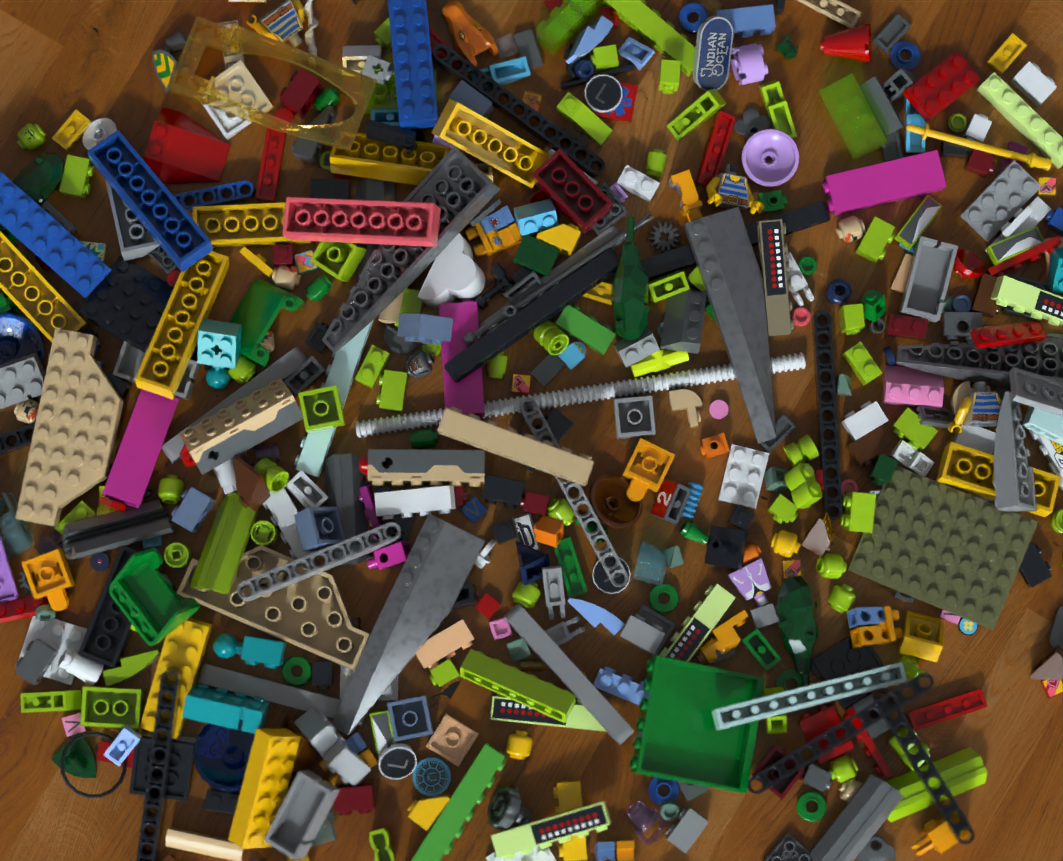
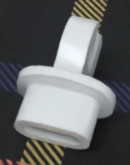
[474,539,496,569]

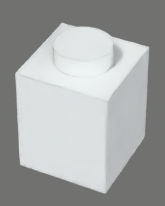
[963,114,992,143]

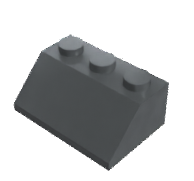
[660,290,707,354]

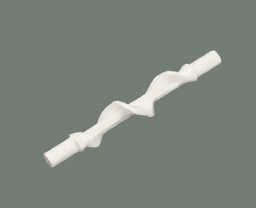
[304,0,319,67]

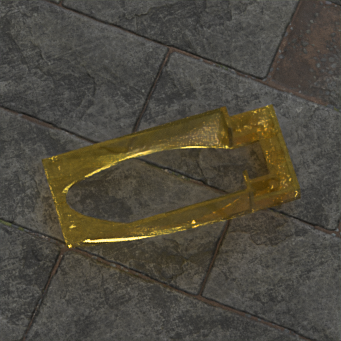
[169,16,377,151]

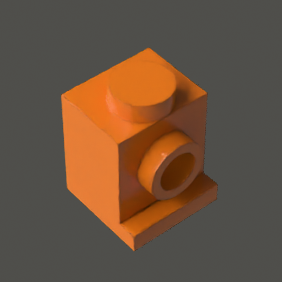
[699,433,730,459]

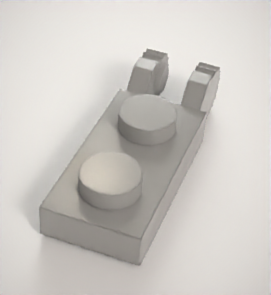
[542,565,566,620]
[545,616,585,646]

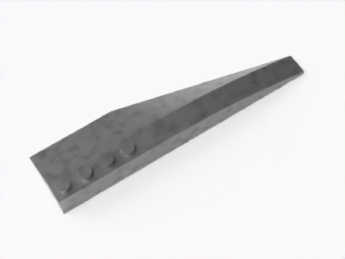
[322,146,500,353]
[684,207,776,444]
[897,333,1063,388]
[332,514,485,735]

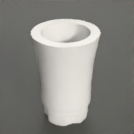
[213,458,237,495]
[58,649,104,686]

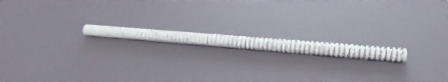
[355,352,806,438]

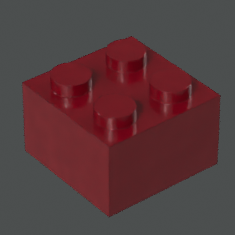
[280,68,323,120]
[750,743,806,800]
[333,783,376,816]

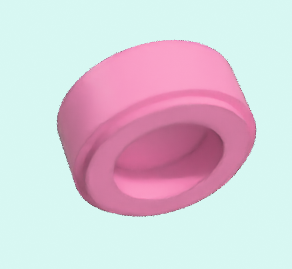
[709,400,729,419]

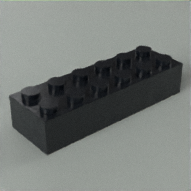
[78,545,141,668]

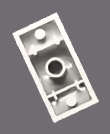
[417,233,485,309]

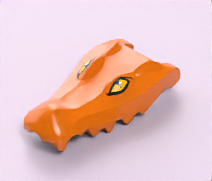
[441,0,499,66]

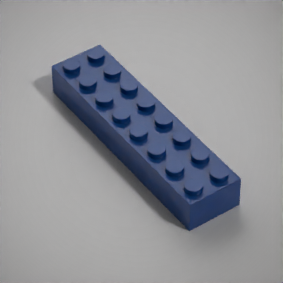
[388,0,438,129]
[87,130,213,272]
[0,171,112,298]

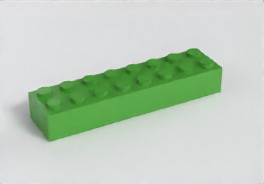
[411,742,507,861]

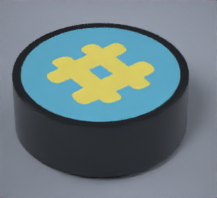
[958,618,978,635]

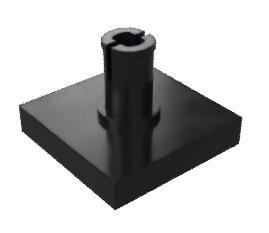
[704,525,748,570]

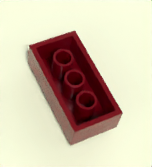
[532,148,613,234]

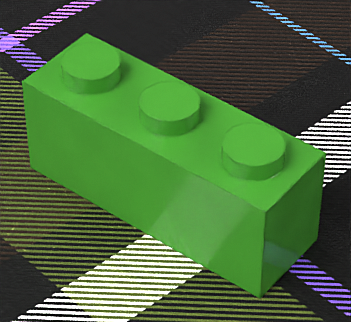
[555,304,616,356]

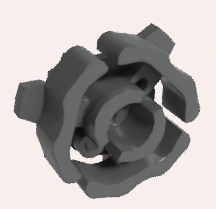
[487,786,533,830]

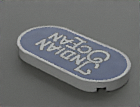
[693,15,733,92]

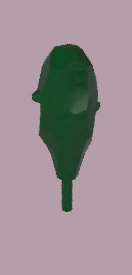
[0,152,64,232]
[611,217,650,340]
[777,575,819,687]

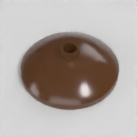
[589,474,643,529]

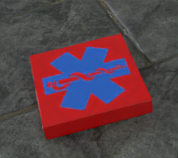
[594,82,638,123]

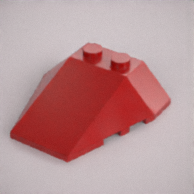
[143,107,231,184]

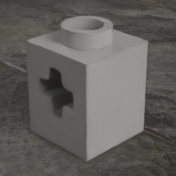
[362,55,393,85]
[749,603,779,628]

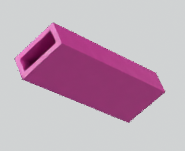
[822,150,947,216]
[439,300,485,418]
[101,389,179,508]

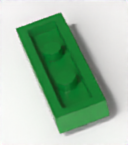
[554,537,588,598]

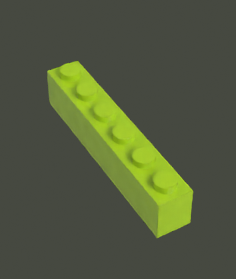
[604,0,696,77]
[460,649,576,723]

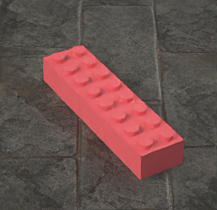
[282,197,441,247]

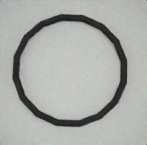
[60,732,127,798]

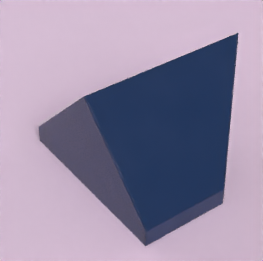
[516,541,550,585]

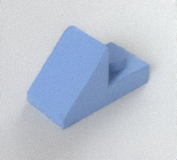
[617,37,655,70]
[103,725,142,766]

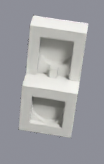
[890,439,935,477]

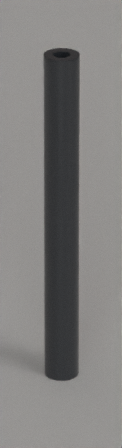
[560,63,635,90]

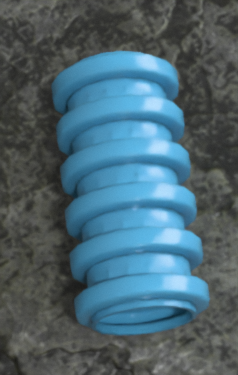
[681,482,704,519]

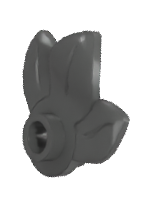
[733,107,771,140]
[857,834,896,861]

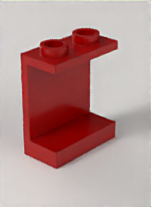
[797,703,855,764]

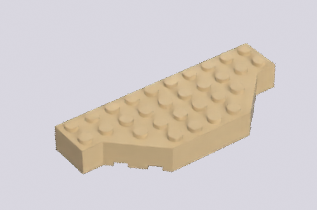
[15,328,124,527]
[176,545,370,671]

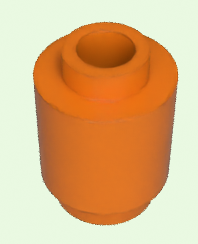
[743,541,762,567]

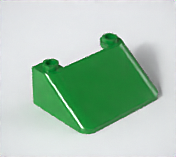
[229,279,306,369]
[109,547,200,646]

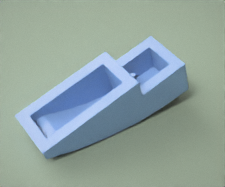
[566,15,614,64]
[567,598,625,636]

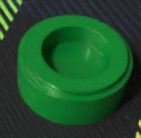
[797,256,817,276]

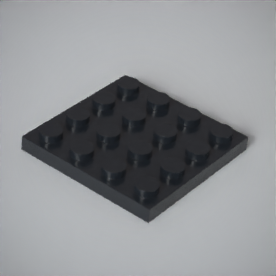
[78,256,174,353]

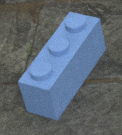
[715,4,776,38]

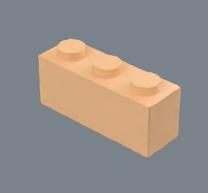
[416,619,475,670]

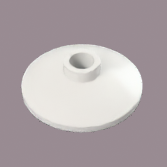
[83,118,117,150]

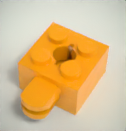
[622,438,675,502]
[22,549,75,611]
[911,813,970,856]

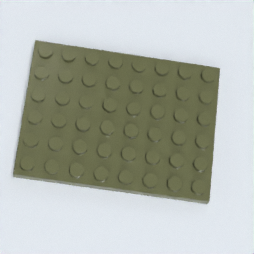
[848,466,1038,631]

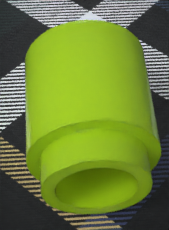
[645,149,667,178]
[486,352,508,379]

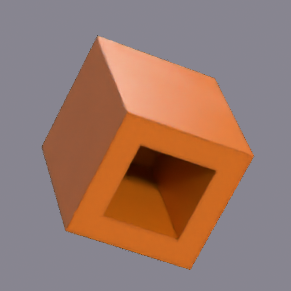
[533,515,564,548]

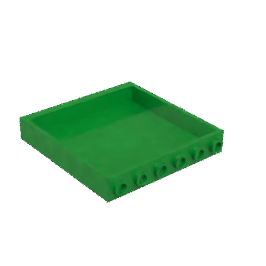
[630,656,766,794]

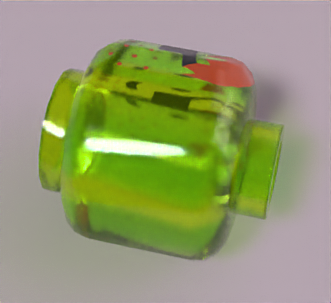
[897,654,925,681]

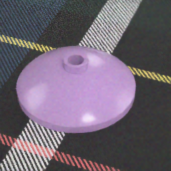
[742,129,799,187]

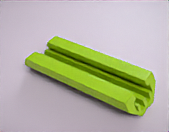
[190,492,258,594]
[885,747,987,822]

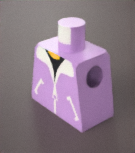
[727,558,771,607]

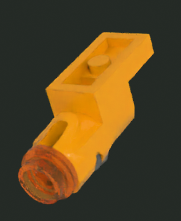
[694,610,748,666]

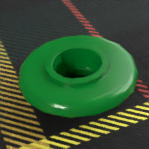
[648,583,679,613]
[282,656,312,686]
[776,669,803,692]
[796,791,827,822]

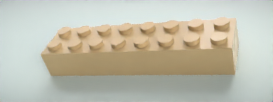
[438,407,594,486]

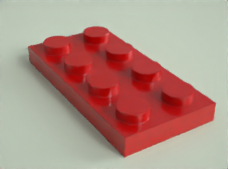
[903,51,982,122]

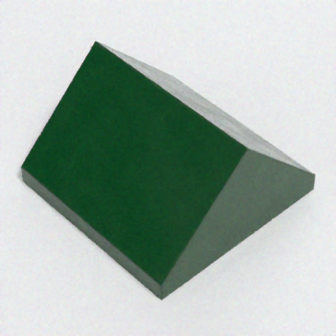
[513,234,560,277]

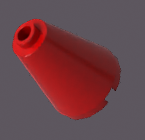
[820,24,872,62]

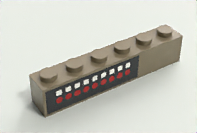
[756,219,794,336]

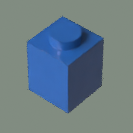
[1045,207,1063,236]

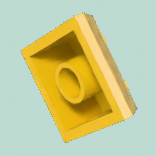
[536,223,581,257]
[899,611,945,662]
[408,794,451,831]

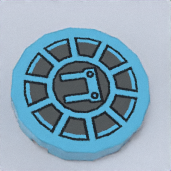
[413,757,451,796]

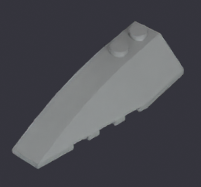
[105,179,160,261]
[993,391,1037,512]

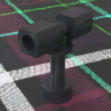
[473,263,520,310]

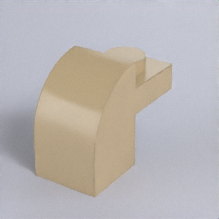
[950,381,991,415]
[668,389,703,428]

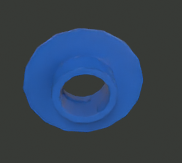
[678,2,708,33]
[890,41,920,70]
[648,777,679,805]

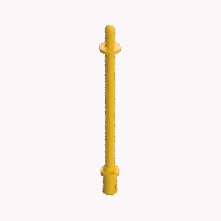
[906,123,1052,171]

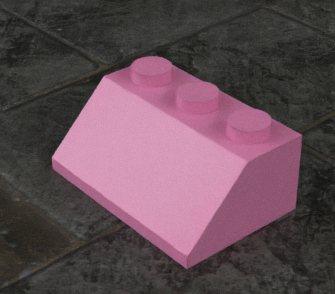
[882,365,944,408]

